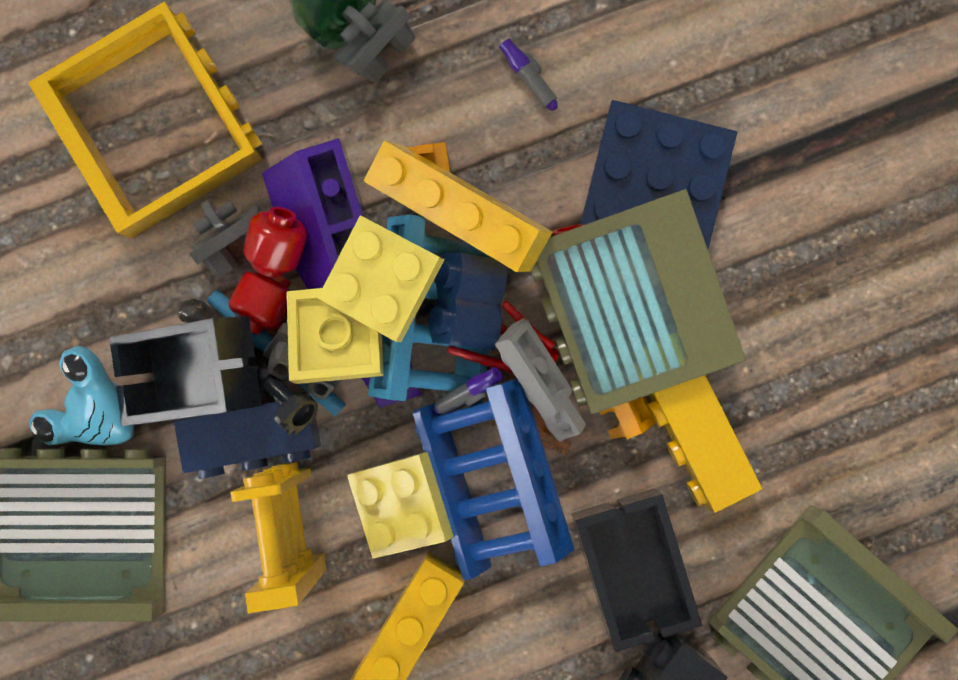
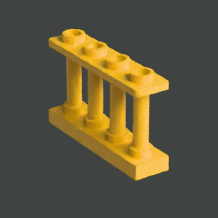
[230,462,327,614]

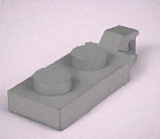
[495,318,586,442]

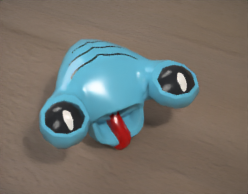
[28,346,134,445]

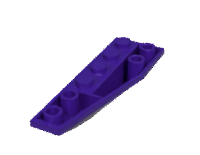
[262,138,422,408]

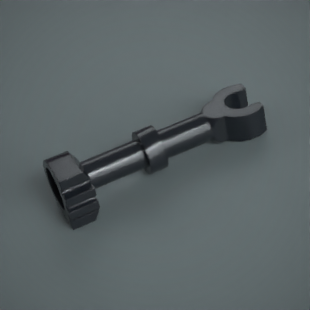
[248,356,318,436]

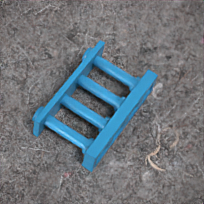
[368,214,492,407]

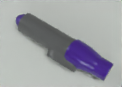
[499,38,558,111]
[434,367,502,415]

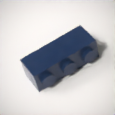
[174,395,321,479]

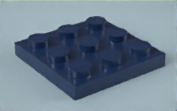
[580,100,738,249]

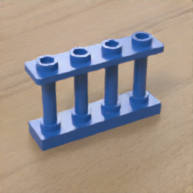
[413,379,575,580]

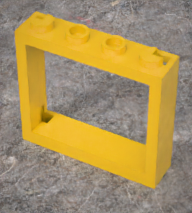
[28,1,263,239]

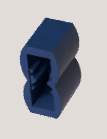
[428,252,507,350]

